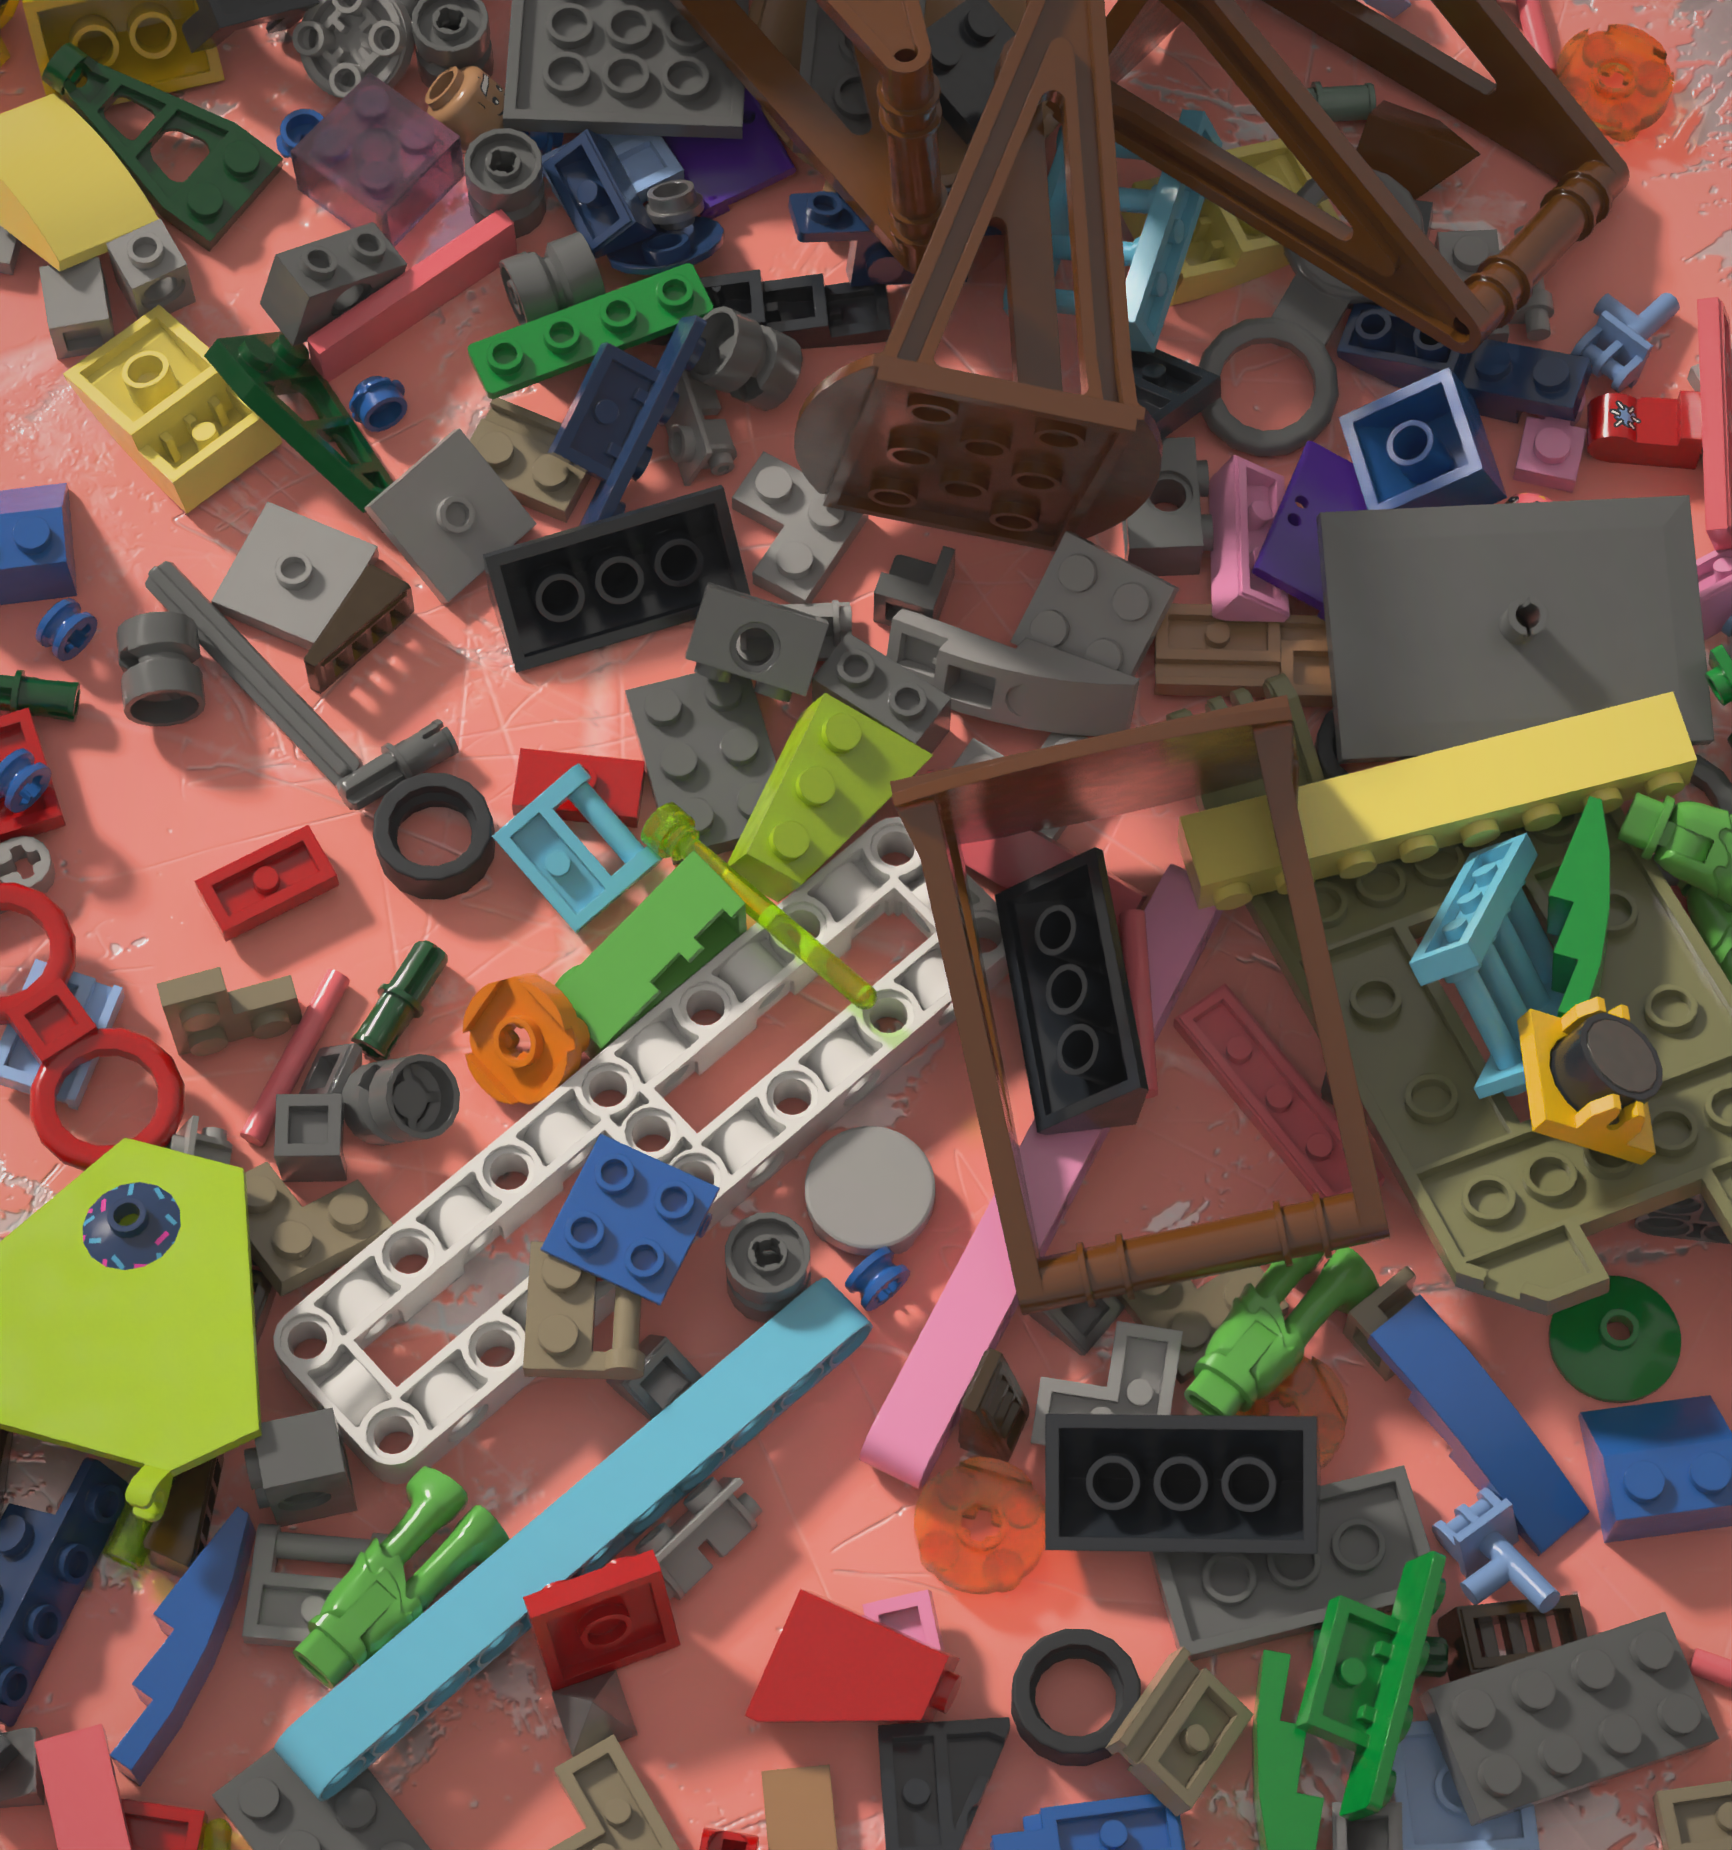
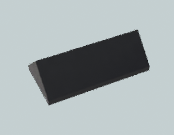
[483,485,750,673]
[995,847,1149,1135]
[1045,1414,1321,1554]

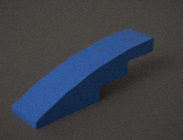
[1367,1294,1590,1556]
[110,1506,256,1787]

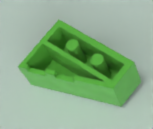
[555,850,747,1060]

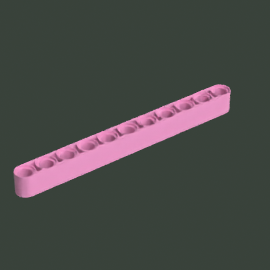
[859,864,1223,1490]

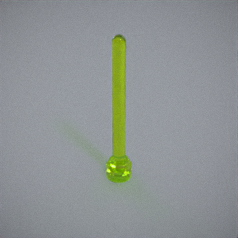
[641,802,877,1010]

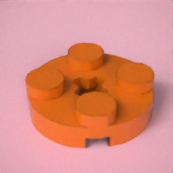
[463,973,590,1105]

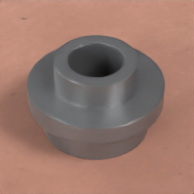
[645,179,704,230]

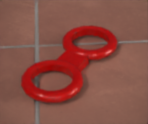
[0,882,185,1171]

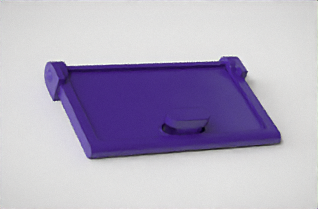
[661,88,796,219]
[1252,441,1367,621]

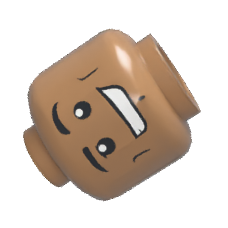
[425,66,505,155]

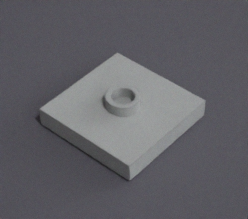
[364,428,537,603]
[211,501,379,650]

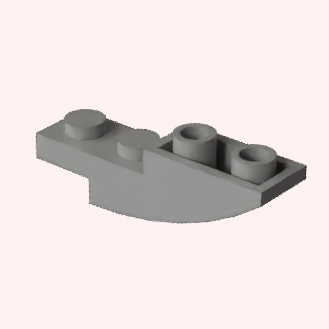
[886,608,1140,736]

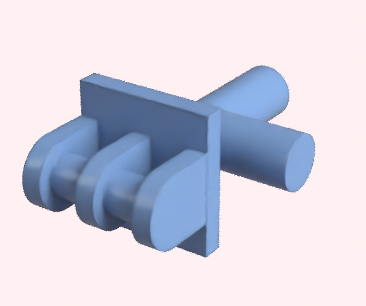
[1571,293,1680,393]
[1432,1487,1561,1613]

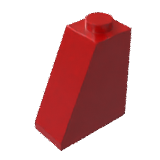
[745,1589,962,1723]

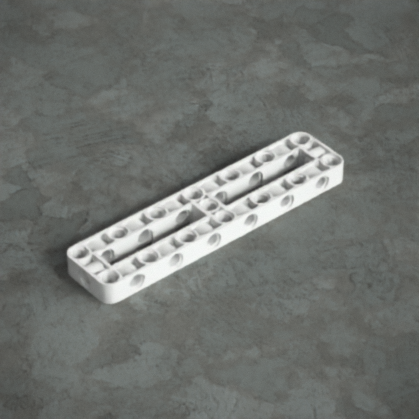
[273,817,1008,1485]

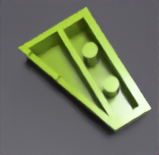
[723,693,933,902]

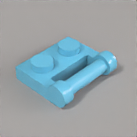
[492,763,663,934]

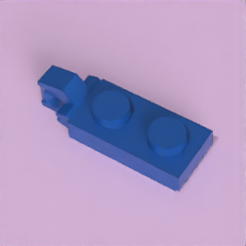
[990,1794,1186,1850]

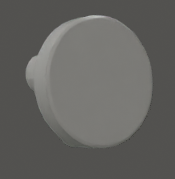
[292,0,414,101]
[805,1126,935,1256]

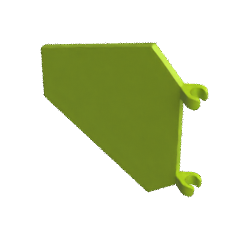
[0,1137,262,1522]

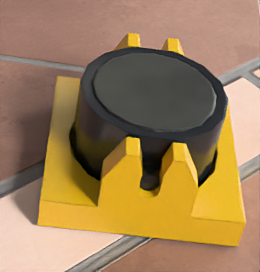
[1517,996,1663,1165]

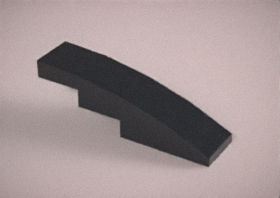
[646,269,892,349]

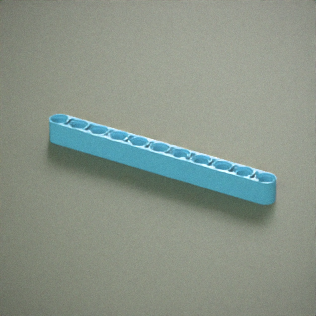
[274,1278,873,1801]

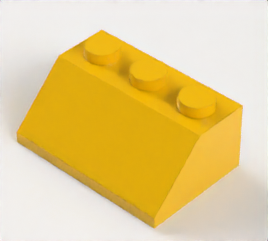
[22,0,225,105]

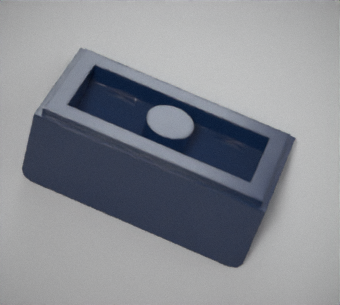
[542,129,657,259]

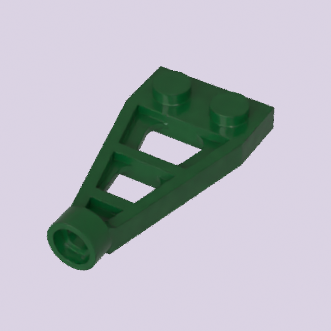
[42,42,283,252]
[204,331,393,533]

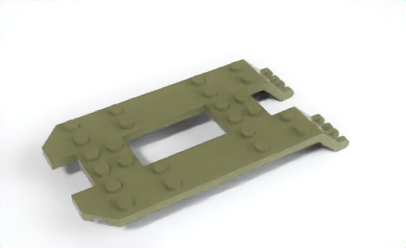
[1166,616,1732,1316]

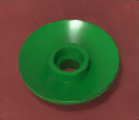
[1548,1275,1681,1403]

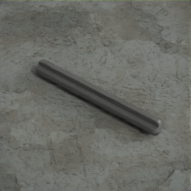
[145,561,363,786]

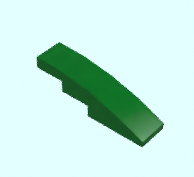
[1547,796,1610,1018]
[1252,1649,1324,1850]

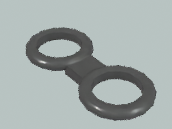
[1198,169,1424,457]

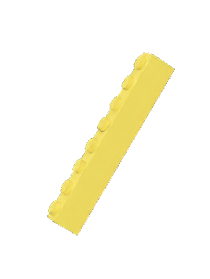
[1177,692,1697,910]

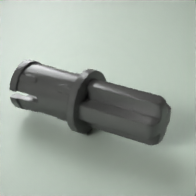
[336,719,459,810]

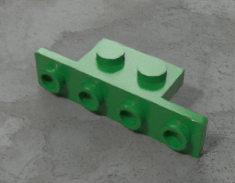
[467,263,713,399]
[1295,1551,1446,1821]

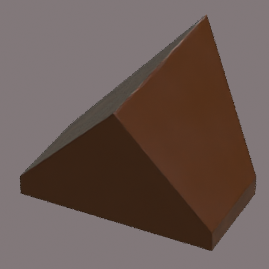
[1357,100,1481,200]

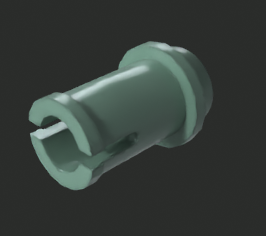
[1306,81,1376,122]

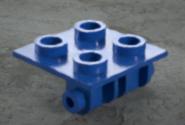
[540,1134,720,1306]

